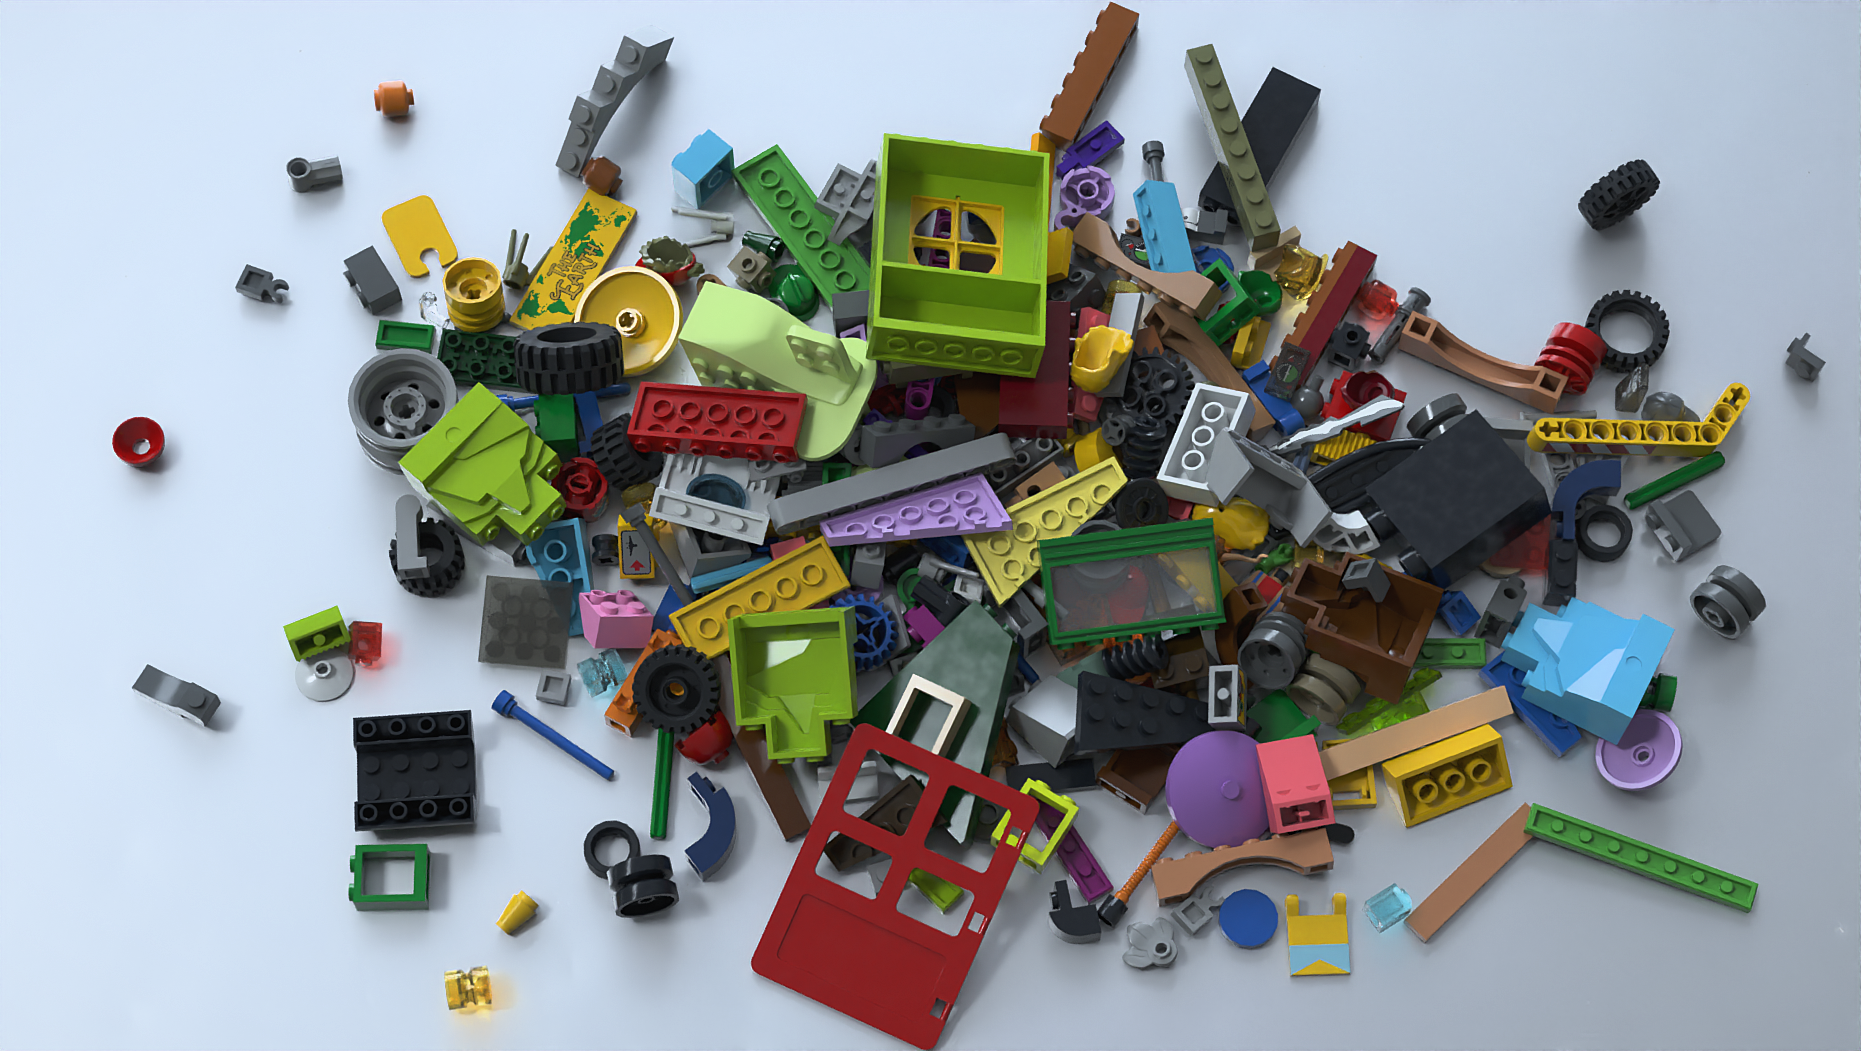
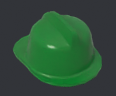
[768,264,820,322]

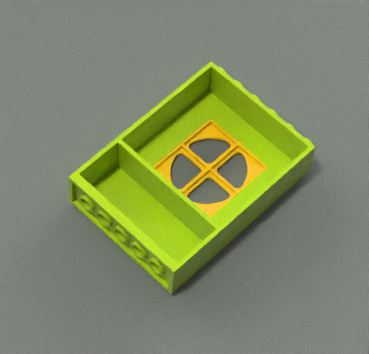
[865,133,1050,378]

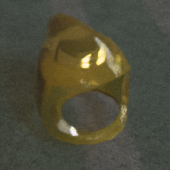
[1274,244,1329,301]

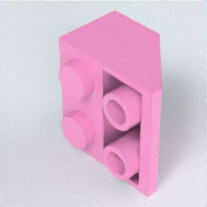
[579,590,654,649]

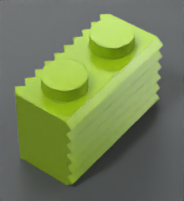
[283,605,351,662]

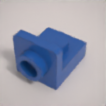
[1436,590,1481,636]

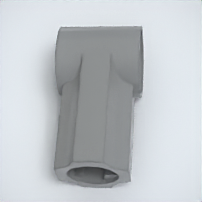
[286,155,343,192]

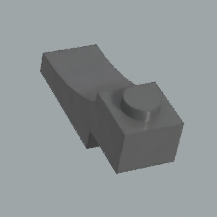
[132,664,221,727]

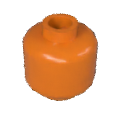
[374,80,414,117]

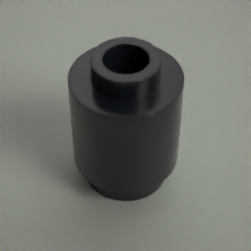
[882,545,922,585]

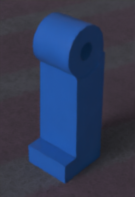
[1242,359,1305,438]
[574,391,603,458]

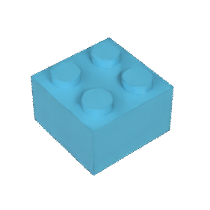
[671,129,735,210]

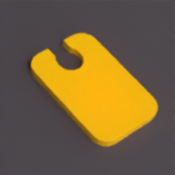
[381,195,458,278]

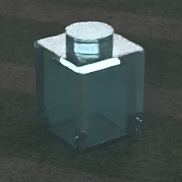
[1362,883,1412,934]

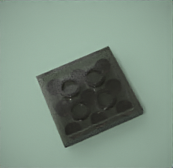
[478,575,574,670]

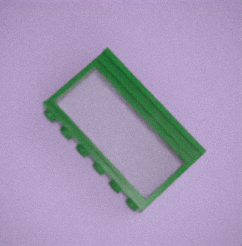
[1036,518,1226,650]

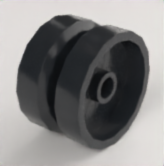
[607,854,679,918]

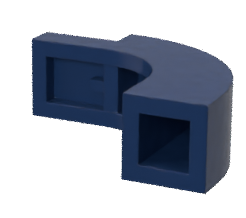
[1548,460,1621,542]
[684,771,737,882]

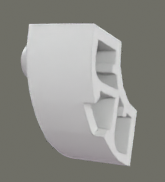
[1312,510,1380,554]

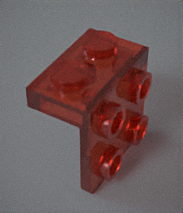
[1489,514,1551,570]

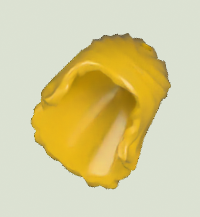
[1070,325,1134,393]
[1192,497,1270,551]

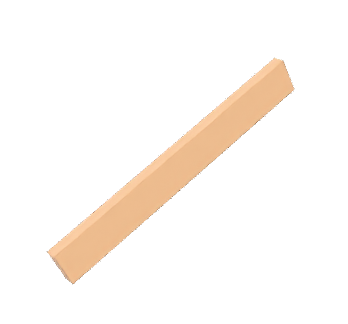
[1318,685,1514,781]

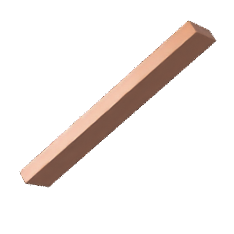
[1403,802,1534,943]

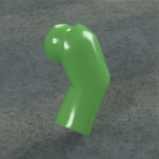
[1255,543,1294,575]

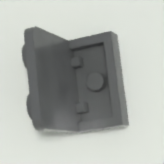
[1046,263,1108,330]
[1643,490,1721,562]

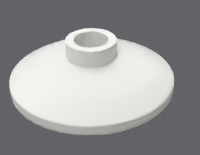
[295,648,354,702]

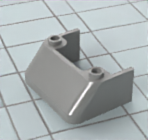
[1205,427,1333,548]

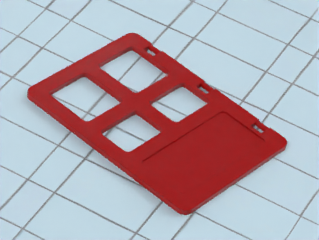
[751,723,1040,1050]

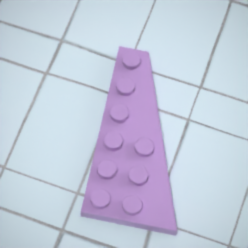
[819,472,1013,547]

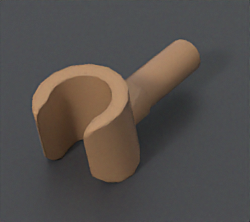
[1125,218,1143,237]

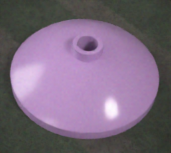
[1596,709,1683,791]

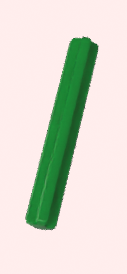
[1624,451,1725,510]
[650,728,675,840]

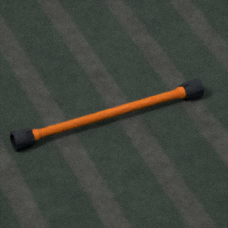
[1097,716,1262,928]

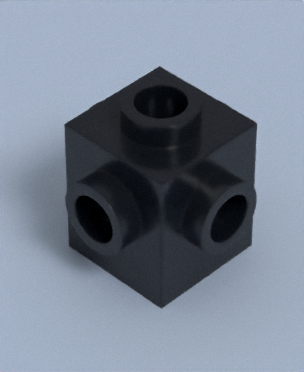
[1328,321,1371,372]

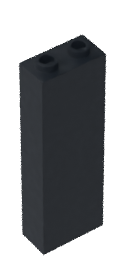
[1198,67,1321,227]

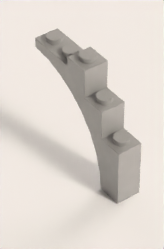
[555,25,674,178]

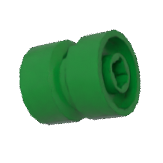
[1638,673,1677,713]

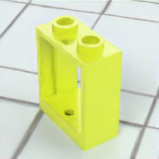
[990,778,1079,874]

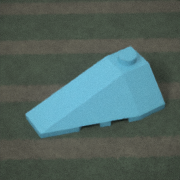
[525,518,594,636]

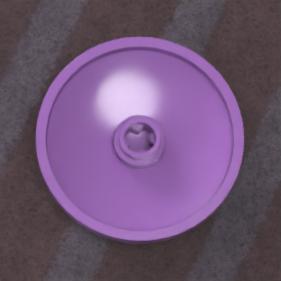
[1165,731,1269,848]

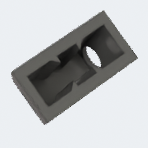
[1474,576,1527,649]

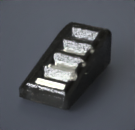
[1615,363,1649,413]

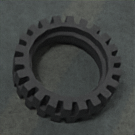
[1585,290,1670,374]

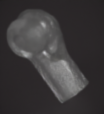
[419,291,450,330]

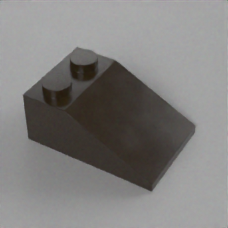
[1139,604,1210,695]

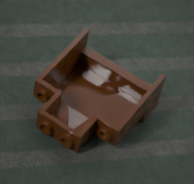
[1280,551,1444,705]

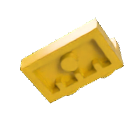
[1230,316,1271,370]

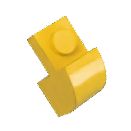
[1074,427,1123,473]

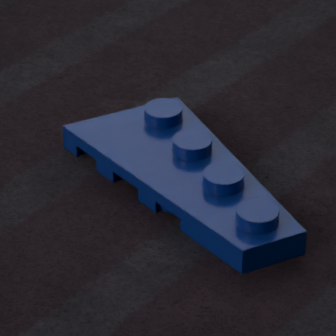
[1478,651,1582,758]

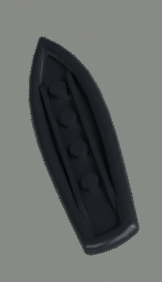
[1268,437,1432,541]

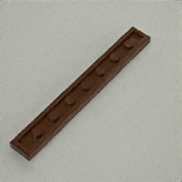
[712,653,811,841]

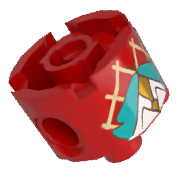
[551,457,610,523]

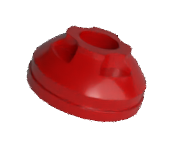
[112,417,165,467]

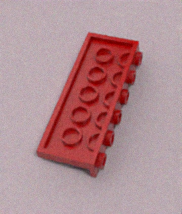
[627,382,808,463]

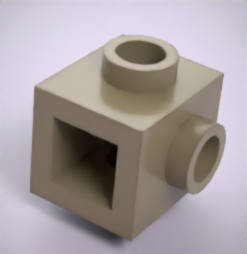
[727,245,777,294]

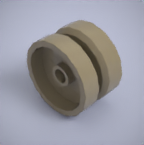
[1285,653,1361,726]

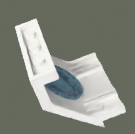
[649,453,781,545]

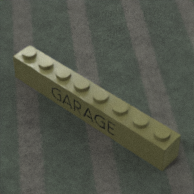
[1184,44,1281,252]

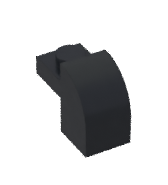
[1047,880,1102,944]

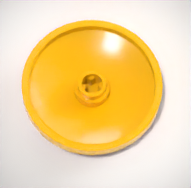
[574,266,683,377]

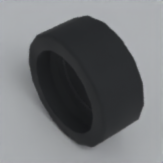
[1575,504,1633,562]
[584,820,641,880]

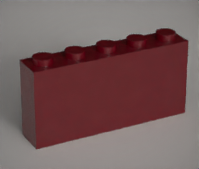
[998,301,1076,439]

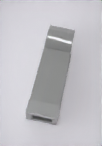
[395,494,430,580]

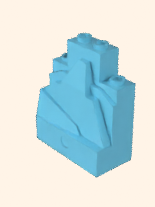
[1501,597,1675,745]

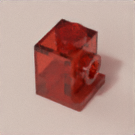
[348,621,382,666]

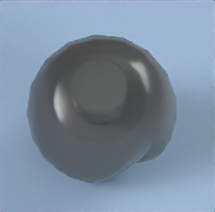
[1290,374,1325,420]

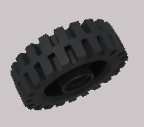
[1578,159,1660,230]
[632,644,721,734]

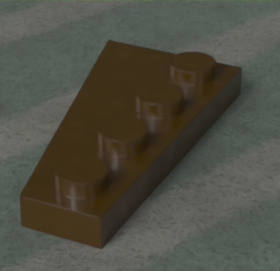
[824,774,948,872]

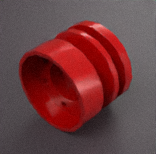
[1534,322,1607,396]

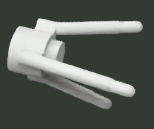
[671,206,733,247]

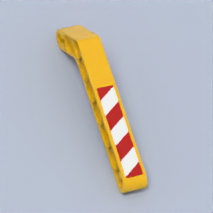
[1527,383,1750,457]

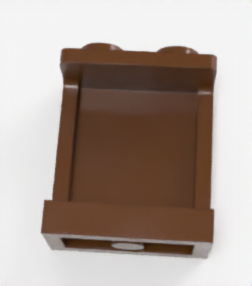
[1096,744,1181,815]

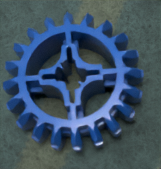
[829,593,899,672]

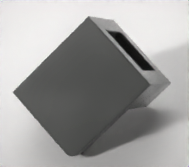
[1342,558,1391,603]

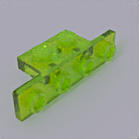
[1336,668,1443,735]

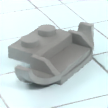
[814,158,877,246]

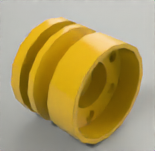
[442,257,506,333]

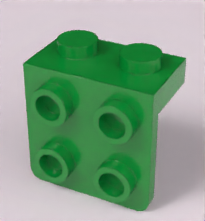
[1246,689,1321,744]

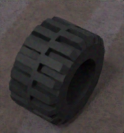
[591,413,664,492]
[389,517,465,597]

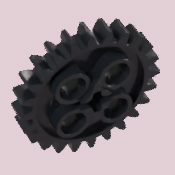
[1104,347,1195,433]

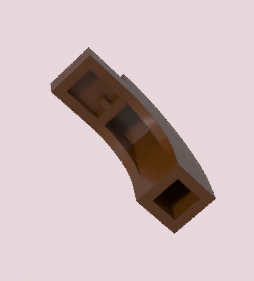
[1215,582,1269,691]

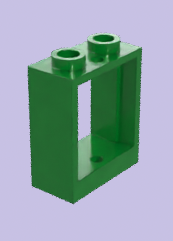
[1194,258,1261,347]
[348,844,431,911]

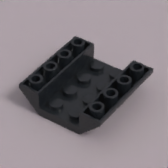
[353,710,477,832]

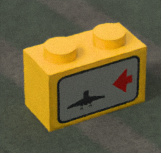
[617,514,660,579]

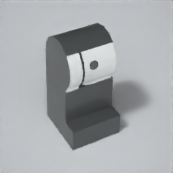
[1181,208,1228,245]

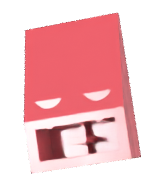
[1255,734,1336,834]

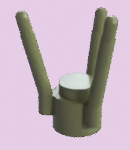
[502,229,553,290]

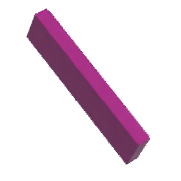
[1035,799,1114,905]

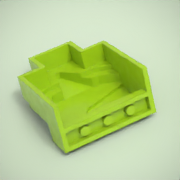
[398,382,567,546]
[727,606,858,764]

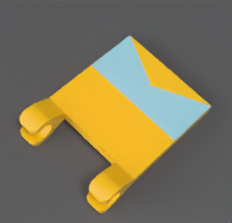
[1284,893,1351,976]

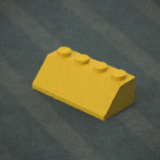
[1381,723,1513,828]

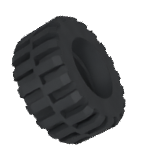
[513,322,624,395]

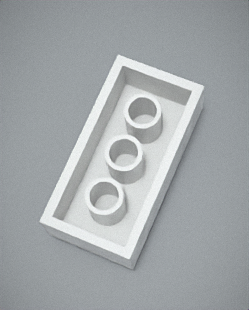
[1157,383,1256,507]

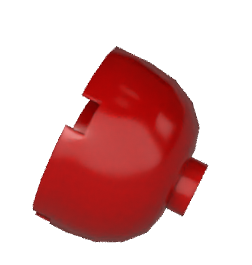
[674,709,733,765]

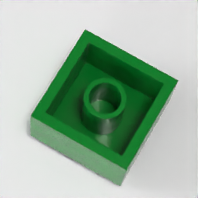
[534,393,580,463]

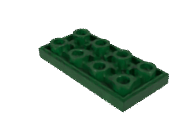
[437,329,534,394]

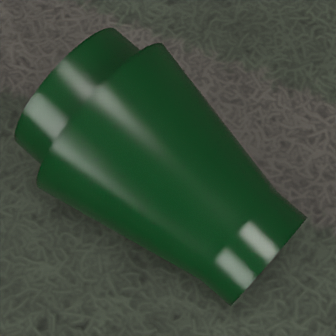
[742,231,785,262]

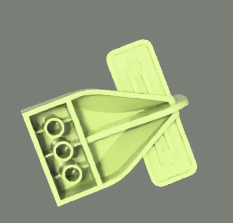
[678,281,878,461]

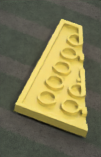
[960,456,1128,608]

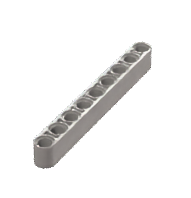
[767,433,1017,535]

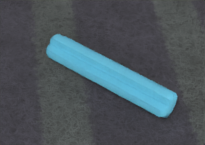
[690,556,772,594]

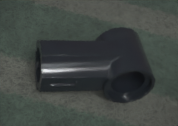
[910,575,971,627]

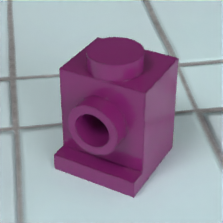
[903,605,945,649]

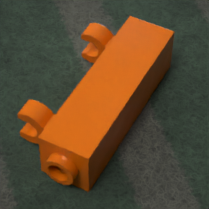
[604,628,683,737]

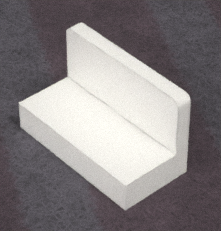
[817,761,880,804]

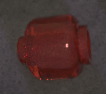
[1356,279,1399,321]

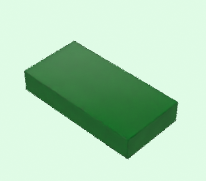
[375,320,436,354]

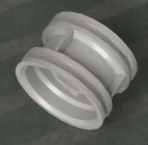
[348,348,459,475]

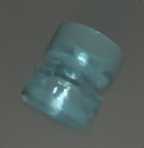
[576,648,628,698]

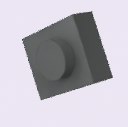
[1785,333,1826,382]

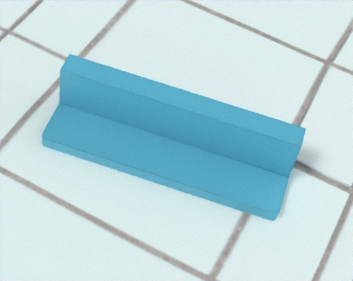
[1133,180,1196,273]

